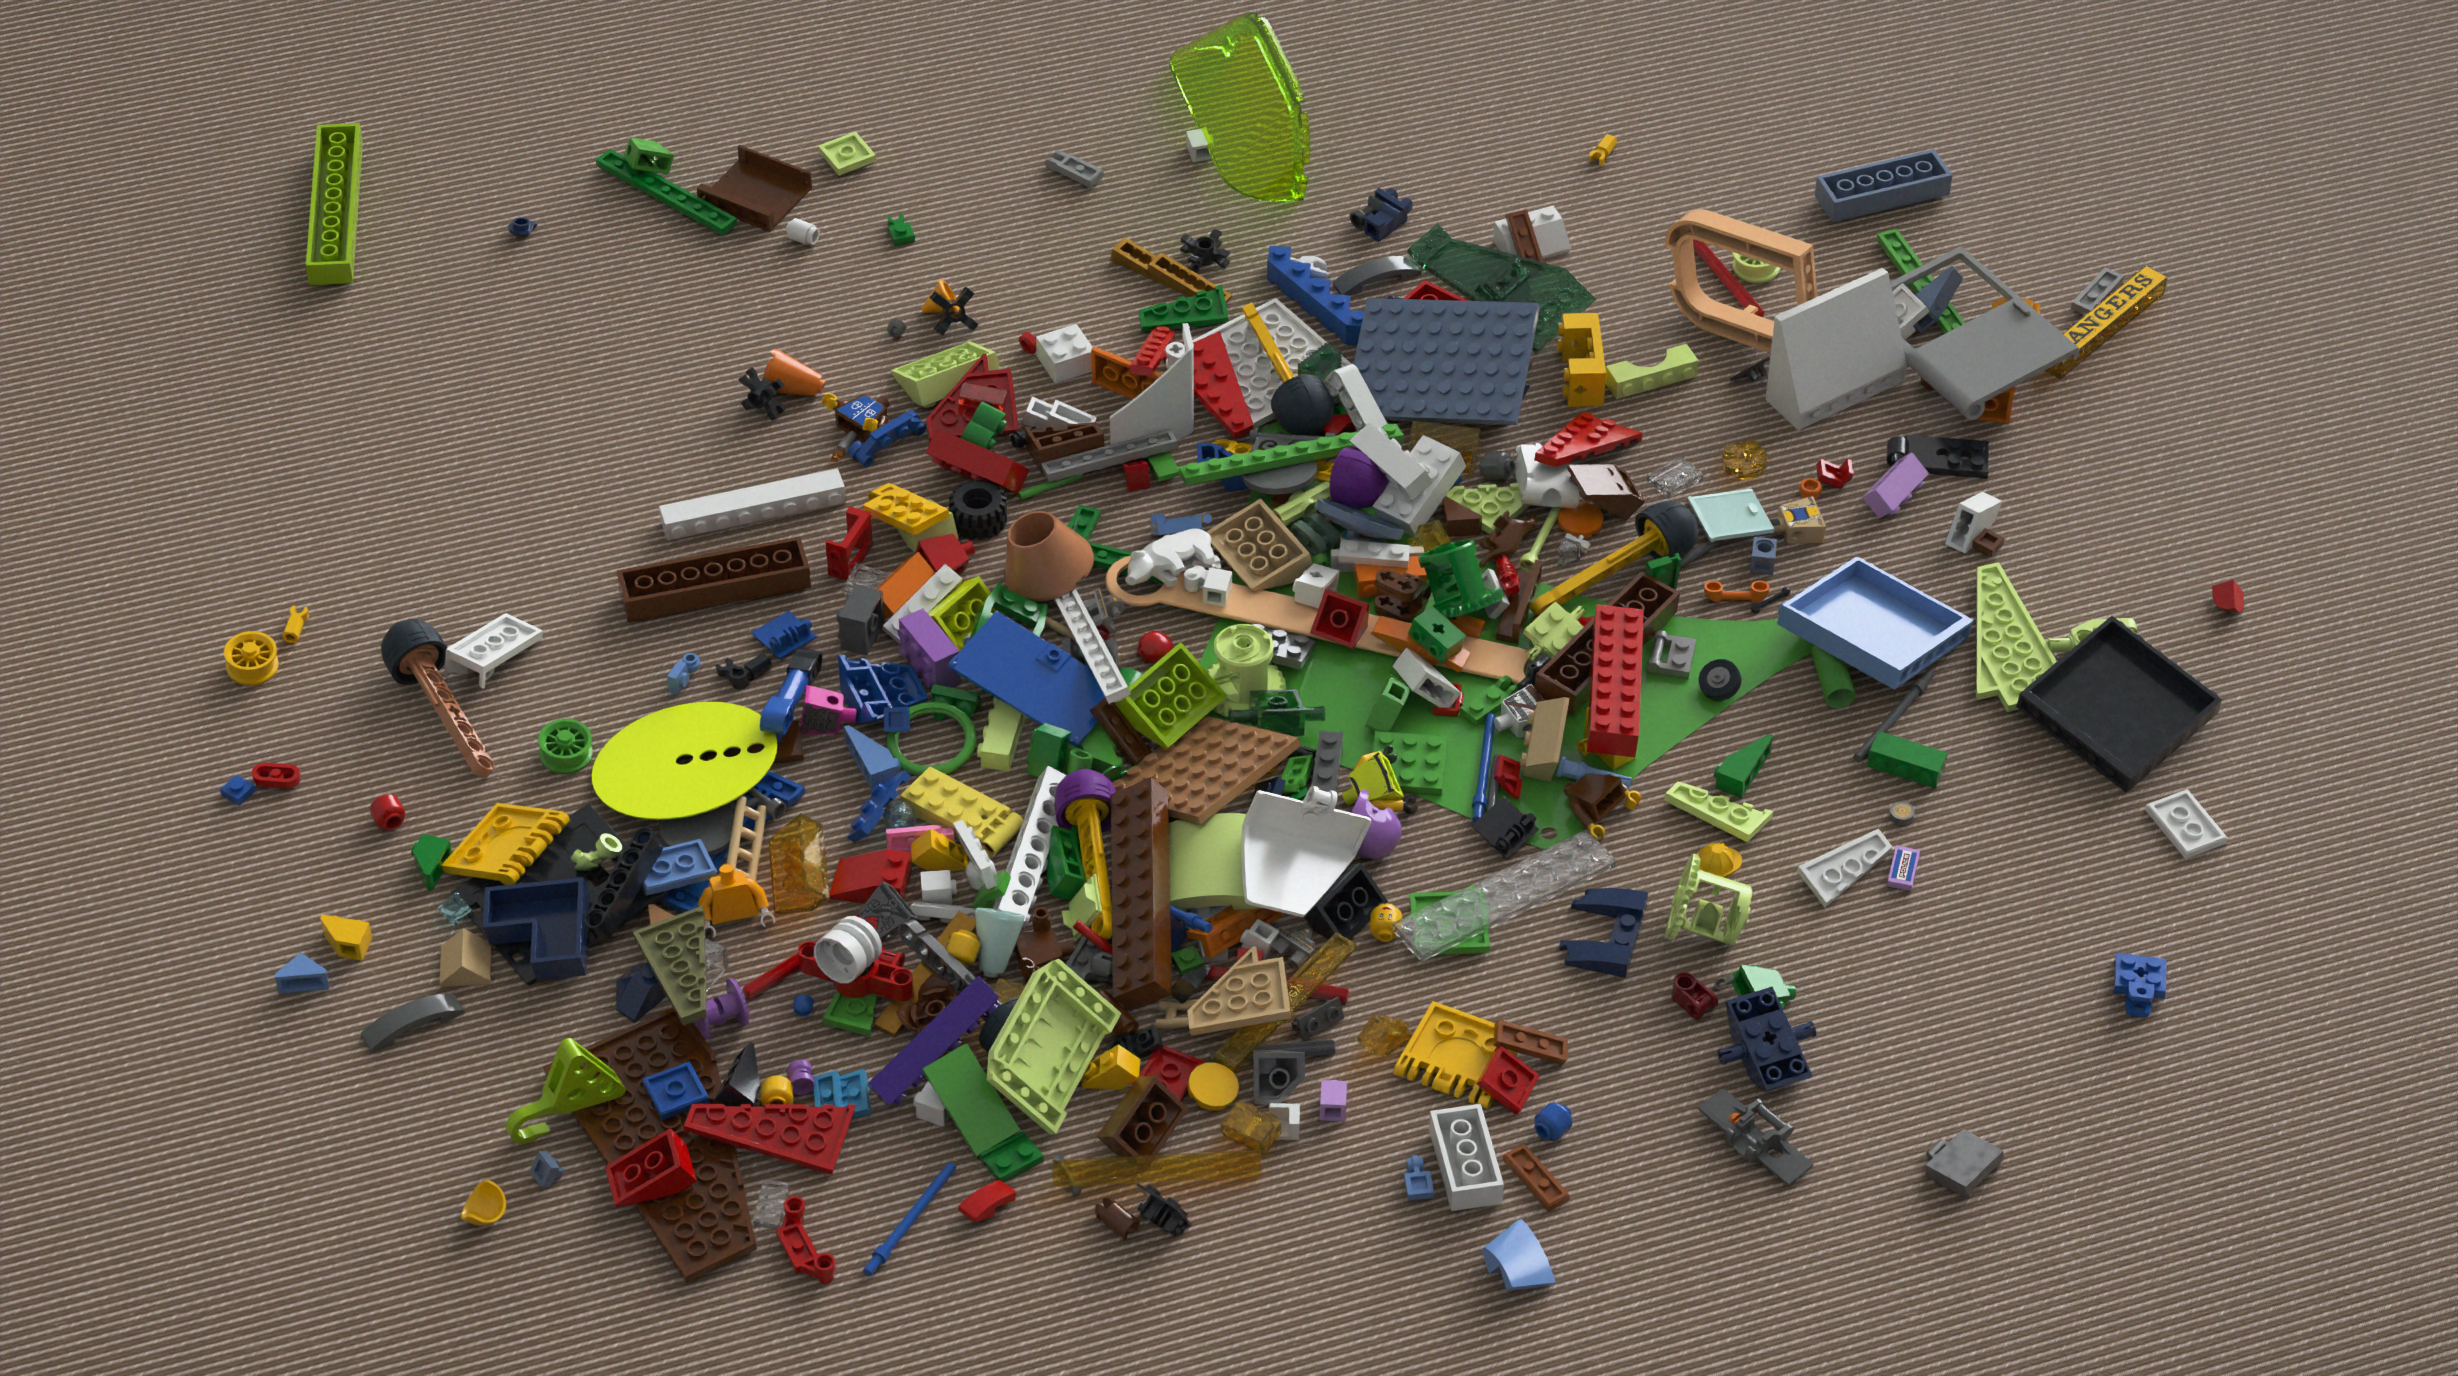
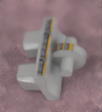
[1084,588,1125,634]
[1271,927,1317,971]

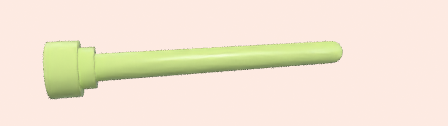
[1519,507,1561,572]

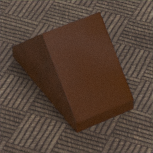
[1441,496,1482,537]

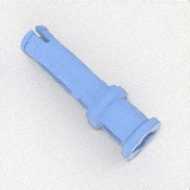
[1557,756,1632,791]

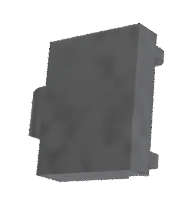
[1925,1129,2003,1199]

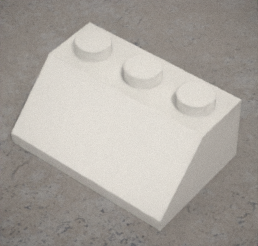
[1493,206,1571,268]

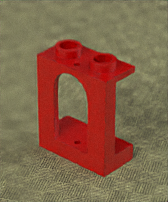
[825,506,873,581]

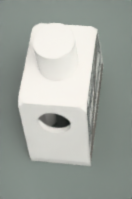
[1494,684,1545,738]

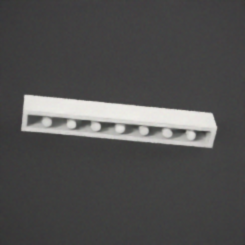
[659,468,846,541]

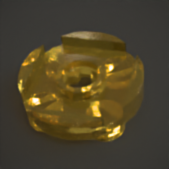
[1722,440,1768,480]

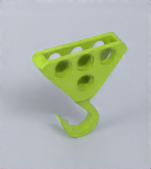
[505,1038,626,1144]

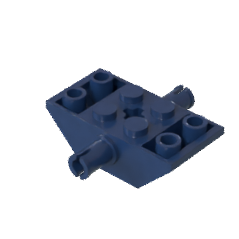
[1717,986,1817,1092]

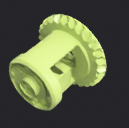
[1206,624,1286,719]
[1665,853,1752,945]

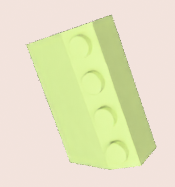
[891,341,1000,408]

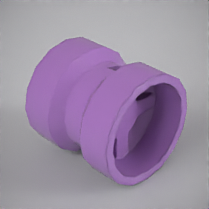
[786,1059,815,1096]

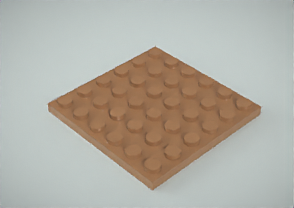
[1112,715,1301,825]

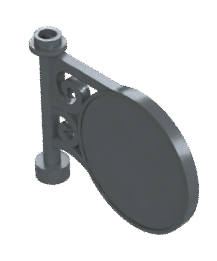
[1242,428,1337,495]
[659,788,787,856]

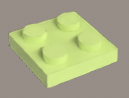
[818,132,876,175]

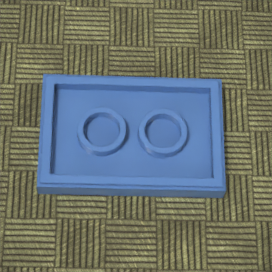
[642,839,717,896]

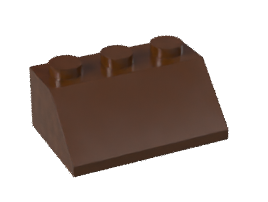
[1096,1076,1188,1169]

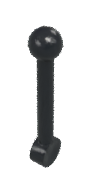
[1751,587,1791,613]

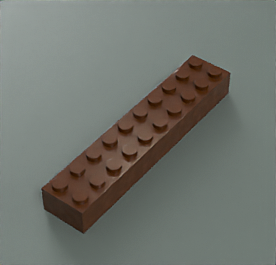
[1111,777,1172,1011]

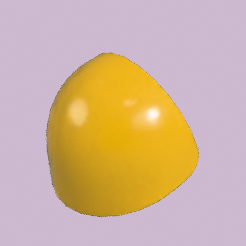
[461,1180,506,1226]

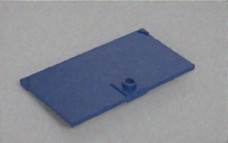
[947,611,1105,748]

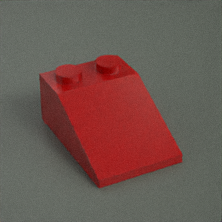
[829,849,912,903]
[605,1128,697,1207]

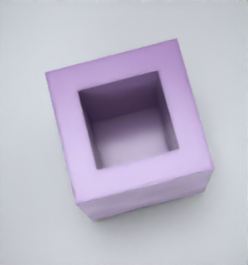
[1320,1080,1347,1121]

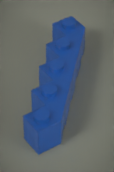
[1267,246,1364,345]

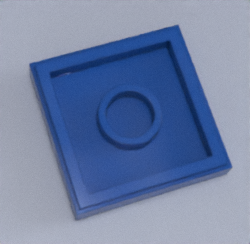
[642,1061,710,1120]

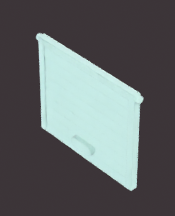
[1687,489,1774,543]

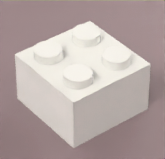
[1036,324,1093,383]

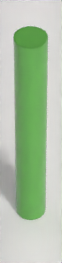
[1018,475,1083,500]

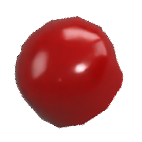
[1136,631,1174,664]

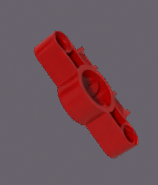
[798,941,914,1002]

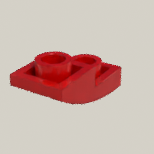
[958,1180,1017,1223]

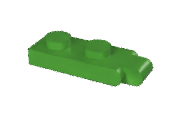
[1281,755,1315,794]

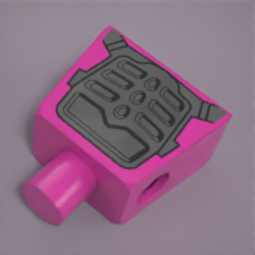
[800,685,856,734]

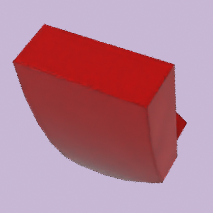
[1494,754,1523,800]

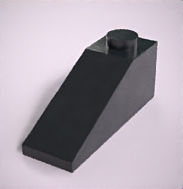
[715,1042,760,1107]

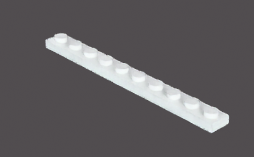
[1054,589,1131,704]

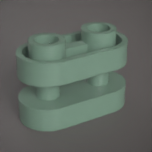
[1290,512,1341,556]

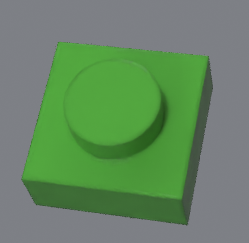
[1171,945,1204,976]

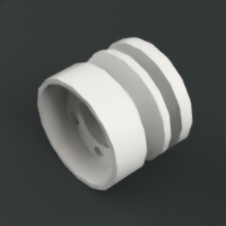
[814,916,882,983]

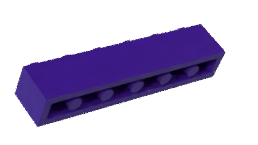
[867,976,1000,1107]

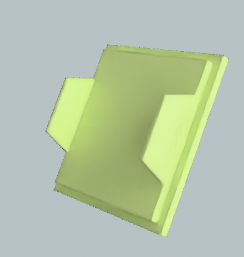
[1061,874,1102,942]

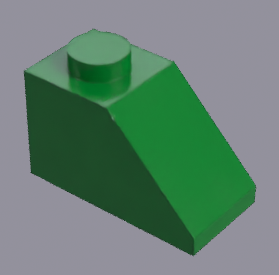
[411,834,452,892]

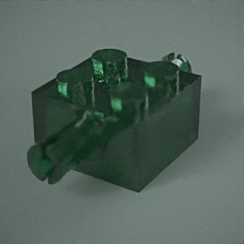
[1228,689,1325,737]

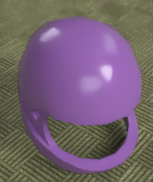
[1351,789,1402,860]

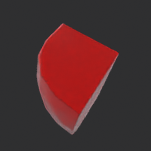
[2212,579,2244,613]

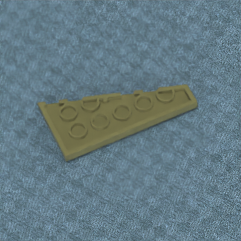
[633,906,707,1026]

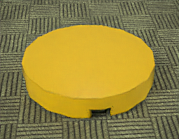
[1187,1063,1239,1111]

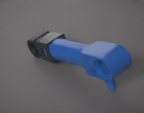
[760,648,823,743]

